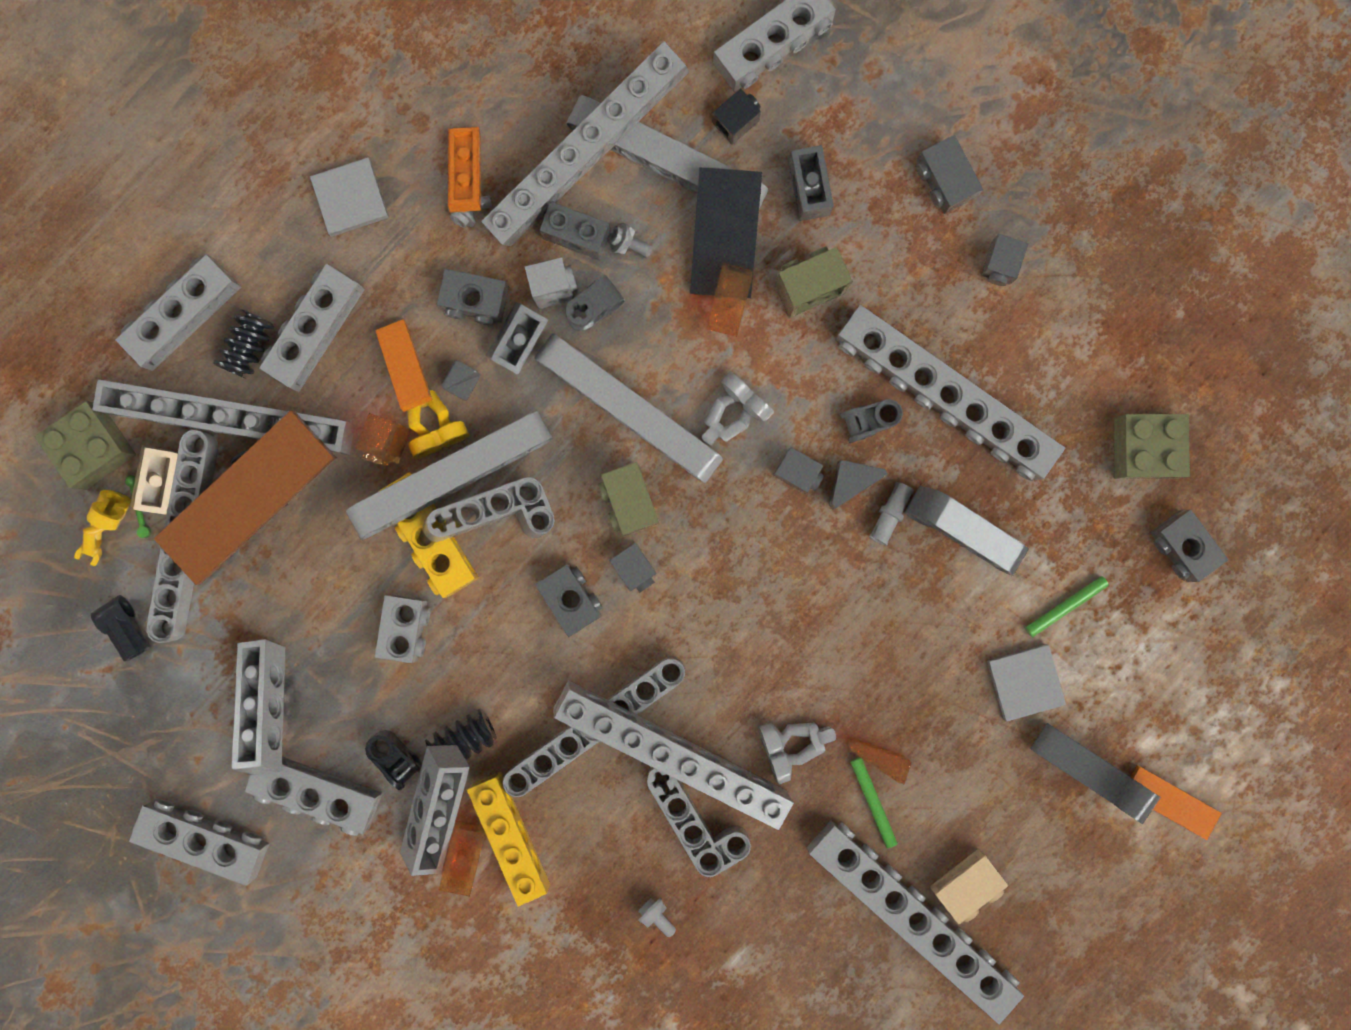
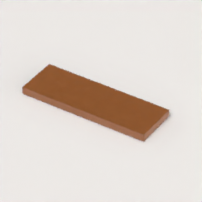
[154,410,337,585]

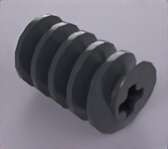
[213,309,275,379]
[425,708,497,760]

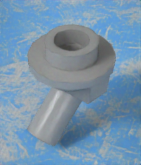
[448,195,492,228]
[608,223,652,257]
[638,898,676,937]

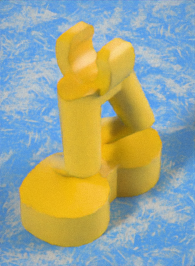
[407,390,470,459]
[74,490,131,566]

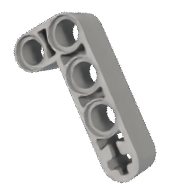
[423,477,555,542]
[647,767,751,877]

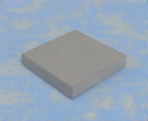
[310,158,389,237]
[987,644,1066,722]

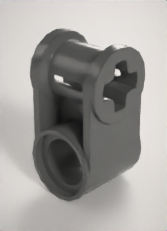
[566,275,625,331]
[840,399,903,443]

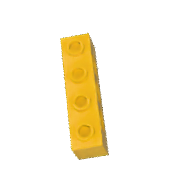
[378,472,479,598]
[467,771,550,907]

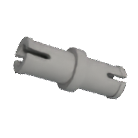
[869,482,914,546]

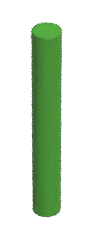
[1025,576,1109,638]
[850,757,898,848]

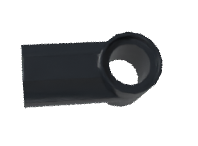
[90,595,151,662]

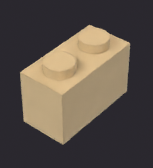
[130,445,178,515]
[930,849,1008,925]

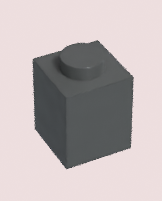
[981,234,1029,286]
[773,447,824,494]
[609,543,657,593]

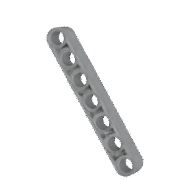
[566,95,769,209]
[534,333,723,484]
[345,411,553,540]
[146,430,218,643]
[503,657,685,797]

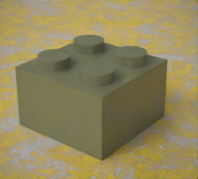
[774,246,853,318]
[34,401,136,490]
[1114,414,1190,479]
[598,462,660,536]

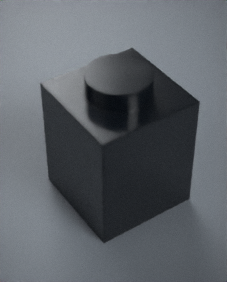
[712,88,761,145]

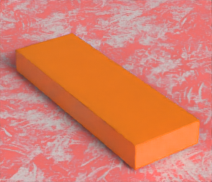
[448,127,481,213]
[375,319,433,412]
[1130,765,1222,840]

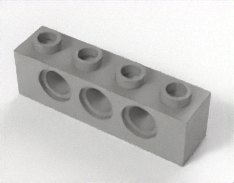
[713,0,836,92]
[115,254,242,371]
[259,264,365,392]
[232,639,286,775]
[400,745,470,876]
[244,757,382,836]
[129,799,270,886]

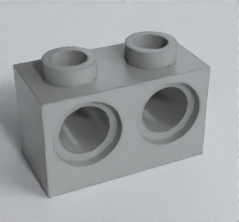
[525,257,578,309]
[375,595,431,663]

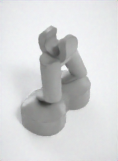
[702,371,774,446]
[758,722,836,785]

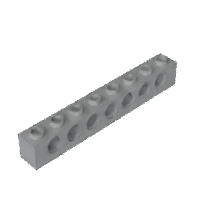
[481,41,689,246]
[835,305,1065,481]
[92,379,355,455]
[553,680,794,830]
[806,820,1024,1025]

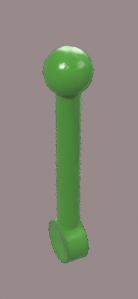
[125,475,151,538]

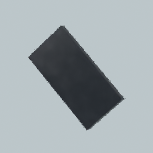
[690,167,762,299]

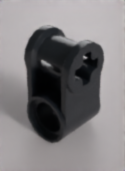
[365,730,423,790]

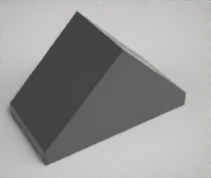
[829,460,888,510]

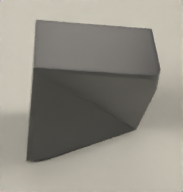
[441,360,481,401]

